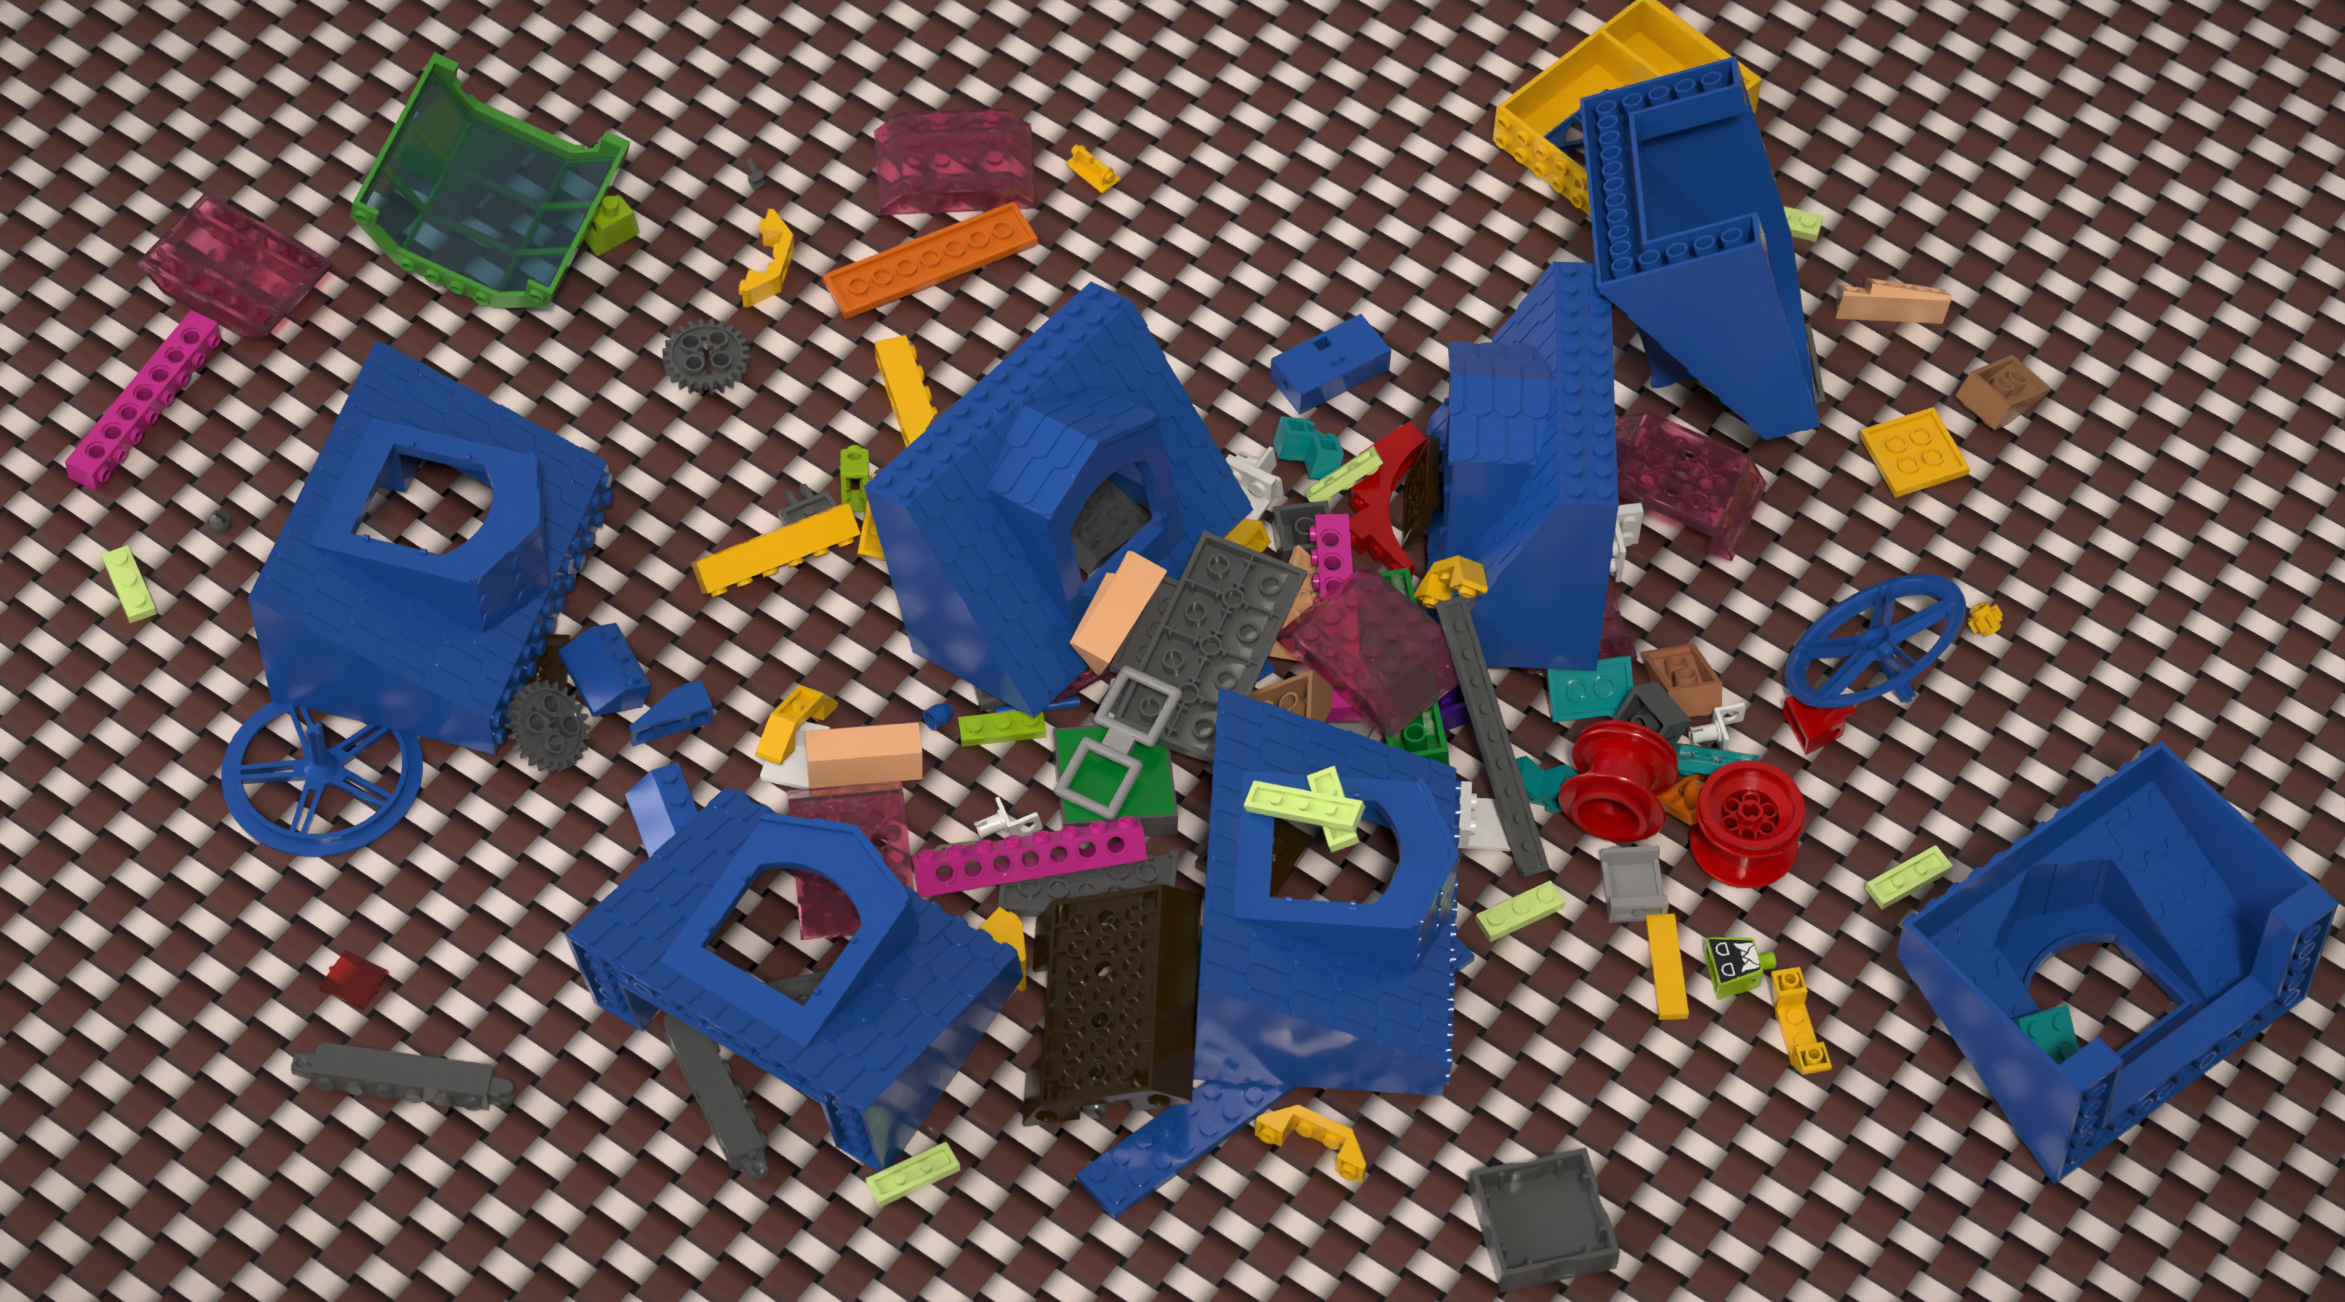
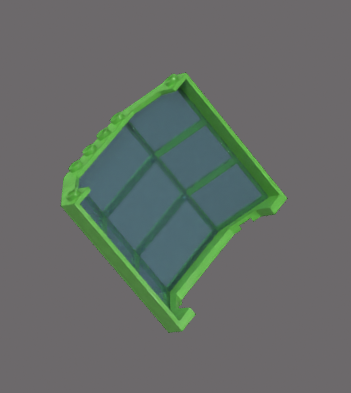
[350,52,630,308]

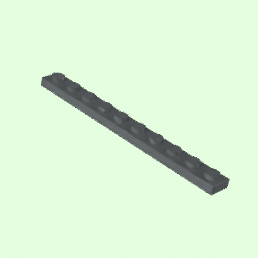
[1435,596,1550,878]

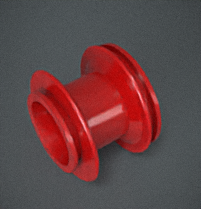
[1558,720,1678,842]
[1690,760,1806,888]

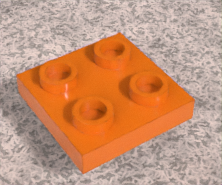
[1656,773,1708,826]

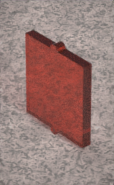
[319,950,389,1010]

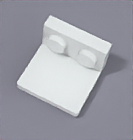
[1225,454,1277,521]
[1610,503,1644,582]
[760,722,830,792]
[1458,781,1512,851]

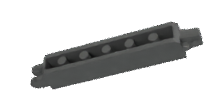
[663,1013,769,1182]
[291,1042,515,1111]

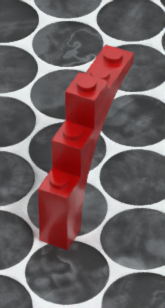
[1349,422,1427,580]

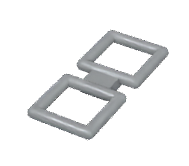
[1054,665,1182,820]

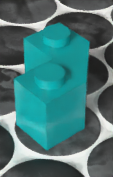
[1273,416,1344,480]
[1516,756,1579,814]

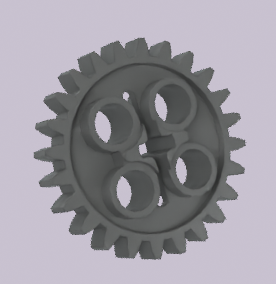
[662,318,750,396]
[505,680,591,773]

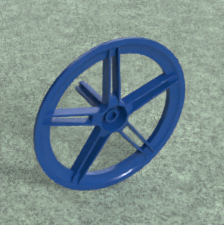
[1785,574,1966,708]
[221,700,423,857]

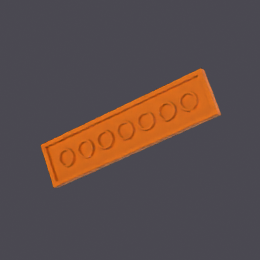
[822,201,1038,319]

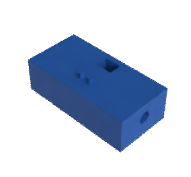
[1270,314,1391,415]

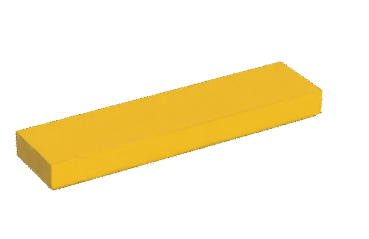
[1645,914,1689,1020]

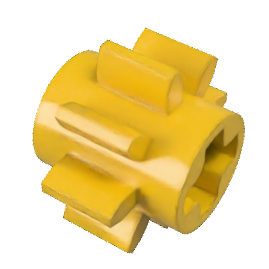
[1968,602,2003,636]

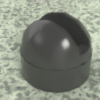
[209,510,232,534]
[1082,1103,1108,1119]

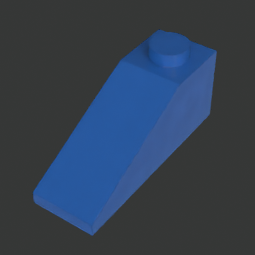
[629,680,714,746]

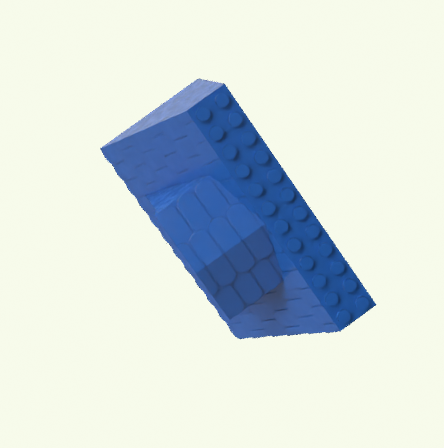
[1580,56,1820,440]
[1427,261,1619,671]
[864,281,1254,718]
[248,340,614,755]
[1193,688,1461,1096]
[1897,741,2339,1185]
[565,787,1023,1172]

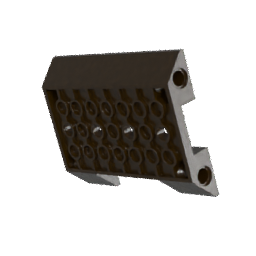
[1022,884,1202,1127]

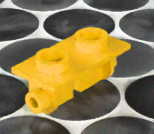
[1065,145,1121,194]

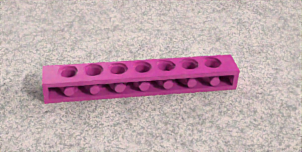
[65,310,221,491]
[1309,514,1363,722]
[911,816,1147,898]

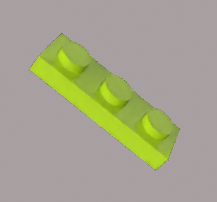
[958,710,1046,747]

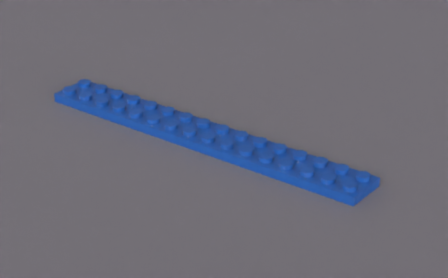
[1076,937,1475,1220]

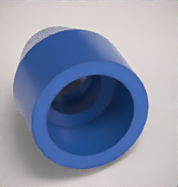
[923,703,954,731]

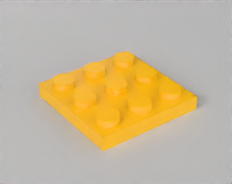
[1859,407,1970,498]

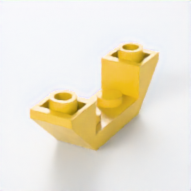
[739,208,794,308]
[1413,555,1488,609]
[756,685,838,765]
[1771,967,1832,1075]
[1255,1105,1366,1183]

